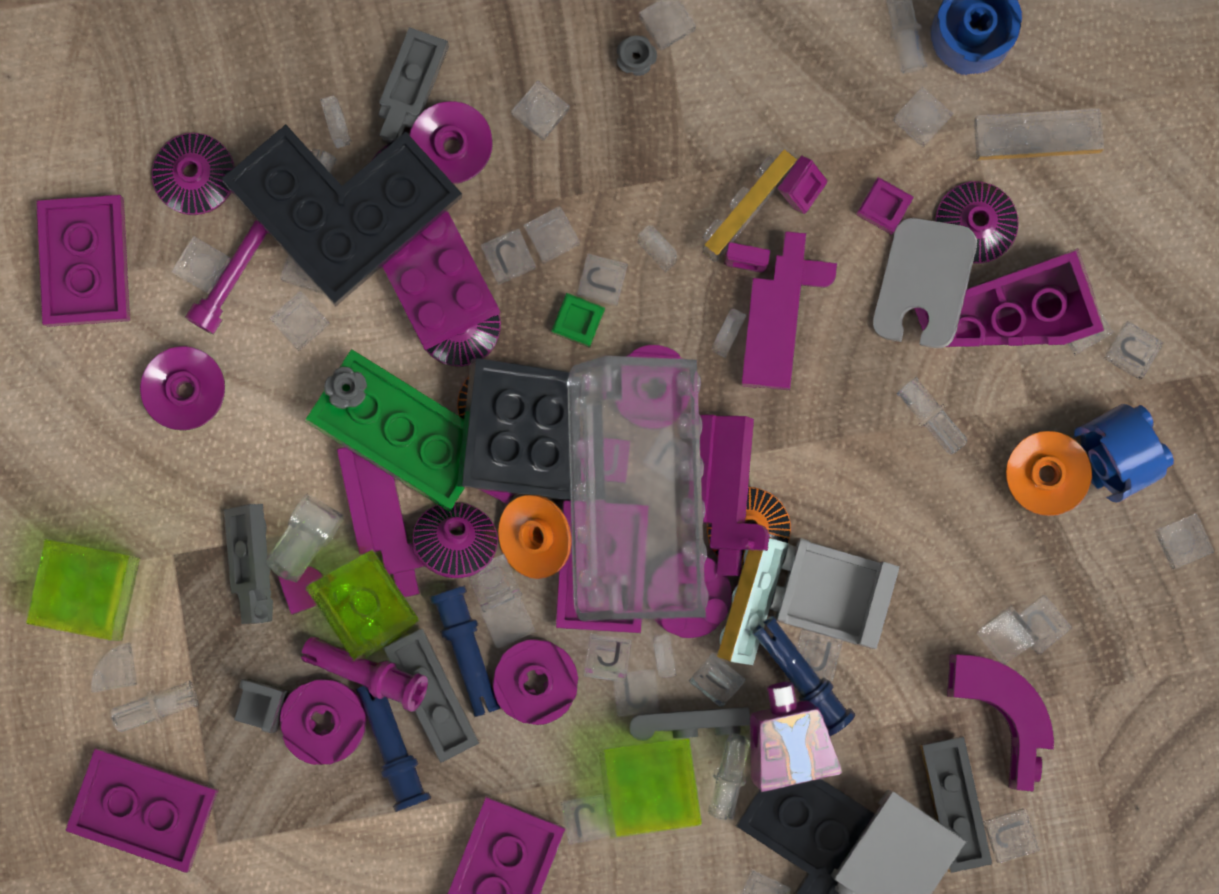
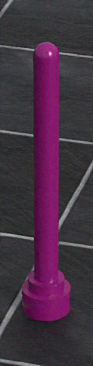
[185,220,268,335]

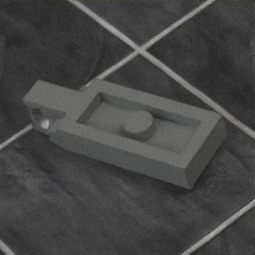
[378,27,449,145]
[224,504,273,624]

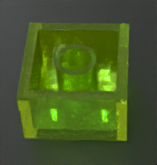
[26,539,140,641]
[599,738,702,839]

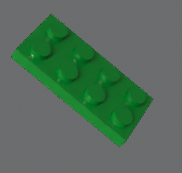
[305,349,465,512]

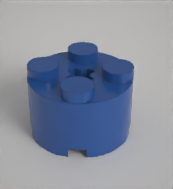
[930,0,1022,75]
[1074,404,1174,503]

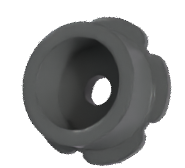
[617,35,657,76]
[324,367,367,409]

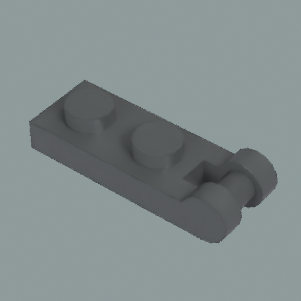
[629,707,750,741]

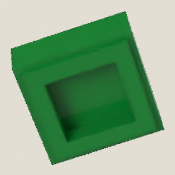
[551,293,605,348]

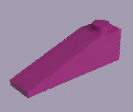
[915,248,1104,347]

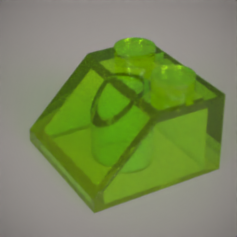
[306,550,420,660]

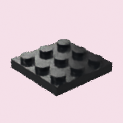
[457,358,596,502]

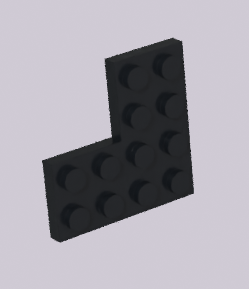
[221,124,462,307]
[736,778,875,894]

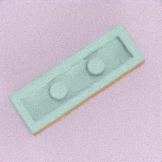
[717,538,789,665]

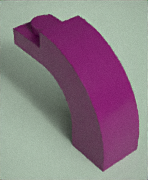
[947,654,1054,792]

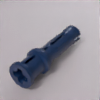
[429,585,500,717]
[752,616,855,737]
[356,686,431,812]

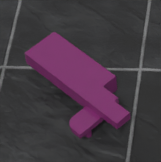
[742,231,837,391]
[691,415,769,576]
[337,447,425,599]

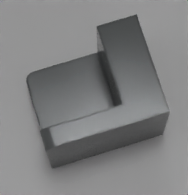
[234,679,289,733]

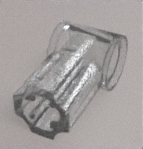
[266,493,344,583]

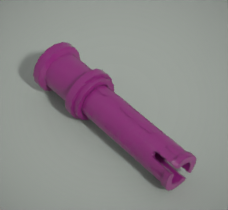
[301,636,428,712]

